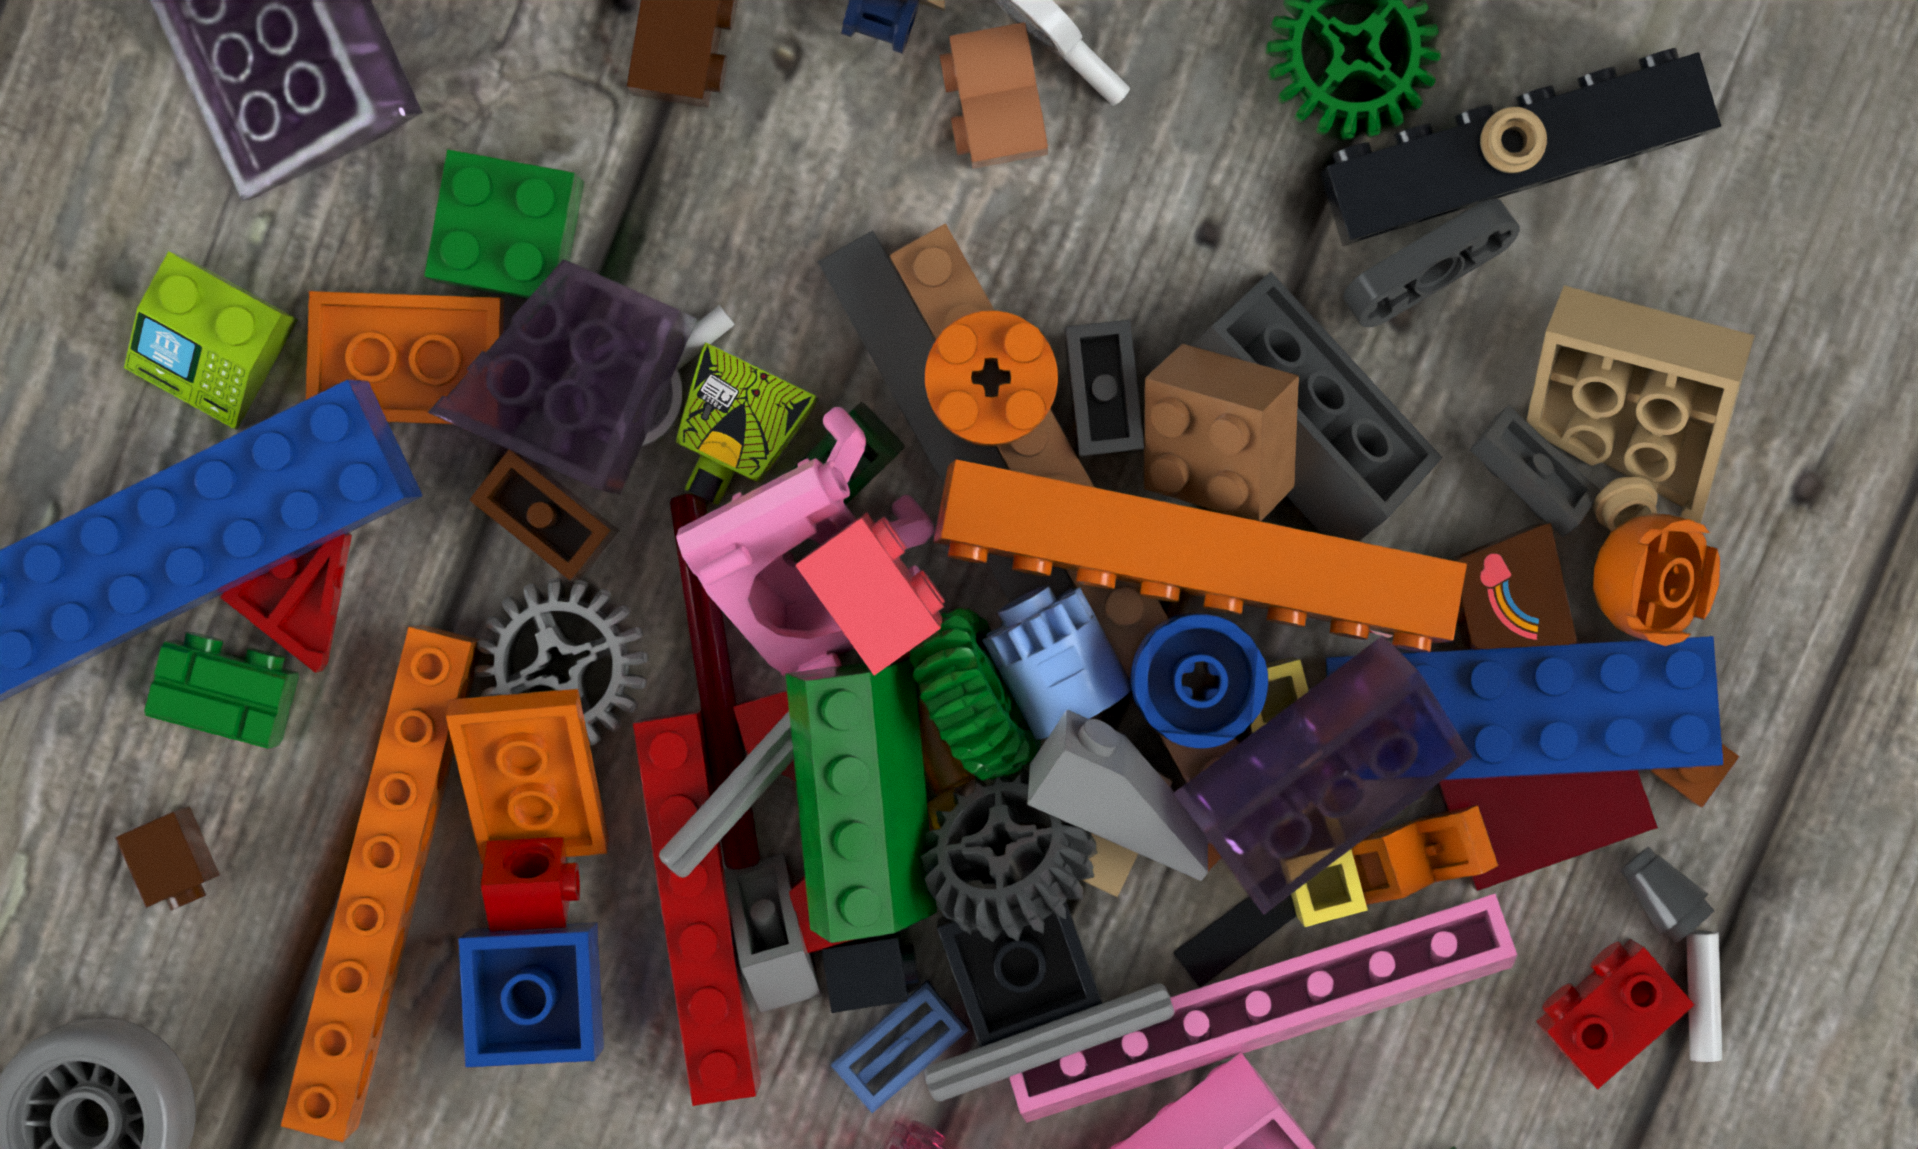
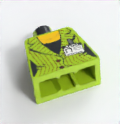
[676,342,819,505]

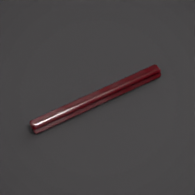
[670,493,760,870]

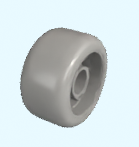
[0,1018,196,1149]

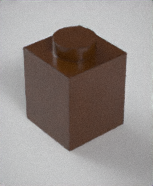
[115,806,220,911]

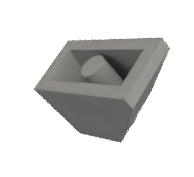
[724,853,821,1013]

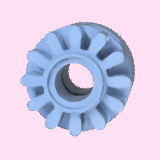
[982,584,1131,740]

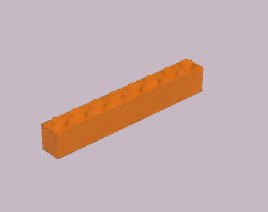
[933,459,1467,653]

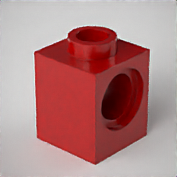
[481,837,580,932]

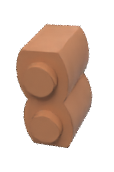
[939,22,1048,169]

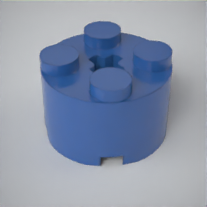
[1130,613,1268,748]

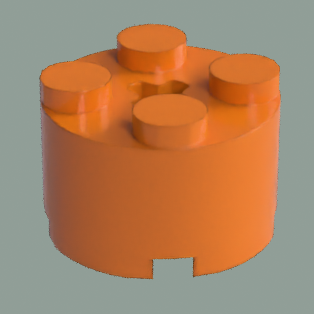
[925,311,1058,447]

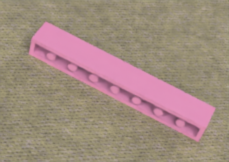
[1009,894,1517,1123]

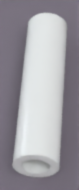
[1686,930,1722,1062]

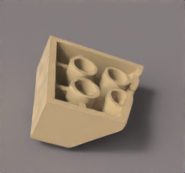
[1526,285,1755,524]

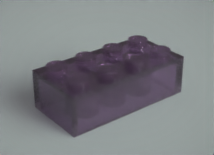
[1173,635,1472,915]

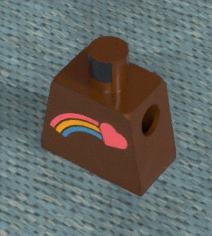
[1448,523,1577,649]

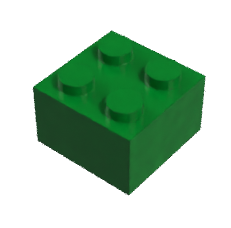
[424,149,584,306]

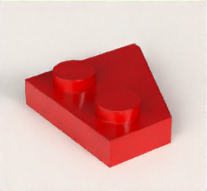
[220,533,352,673]

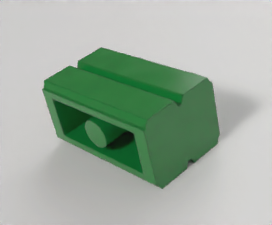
[144,631,299,749]

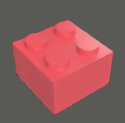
[795,512,945,675]

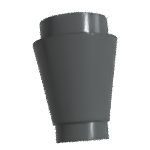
[1620,846,1714,943]

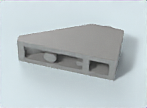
[1027,710,1208,881]

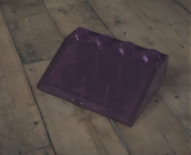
[150,0,423,201]

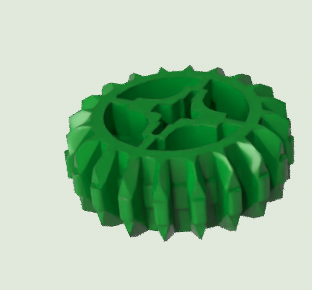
[1266,0,1441,140]
[910,608,1041,781]

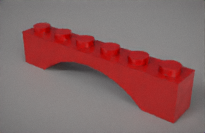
[633,710,762,1106]

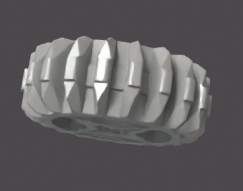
[475,578,649,745]

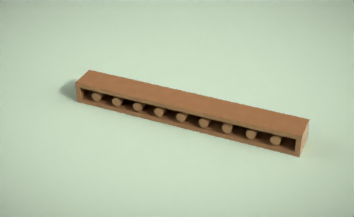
[889,223,1264,819]

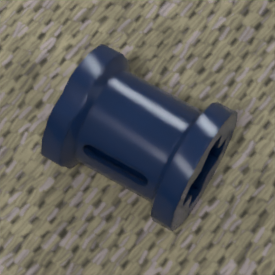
[841,0,920,54]

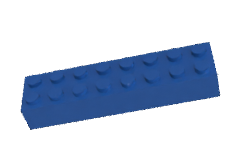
[0,380,423,702]

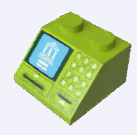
[124,251,298,430]

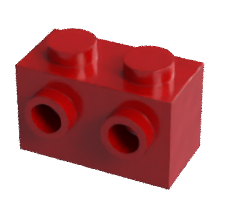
[1536,939,1695,1090]

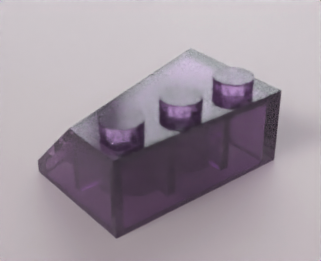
[428,259,697,495]

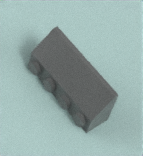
[1190,271,1443,542]

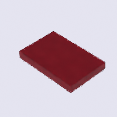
[1436,770,1658,891]

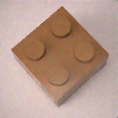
[1144,344,1299,522]

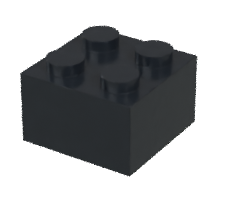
[937,901,1102,1047]

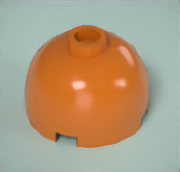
[1593,513,1720,646]

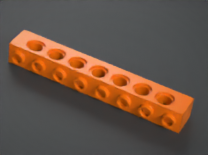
[281,625,480,1142]

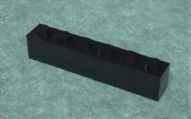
[1320,48,1721,246]

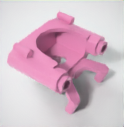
[676,407,934,677]

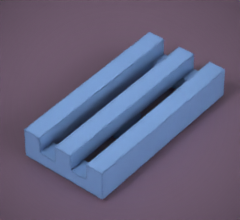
[831,980,968,1113]

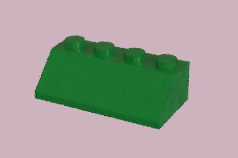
[785,657,937,943]

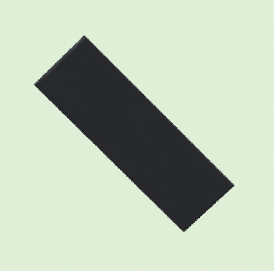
[1173,874,1297,988]

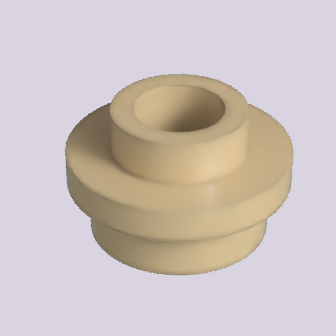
[1480,107,1547,173]
[1593,477,1658,532]

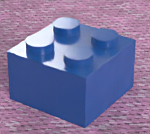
[458,922,604,1068]

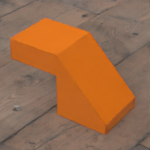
[1348,805,1498,905]

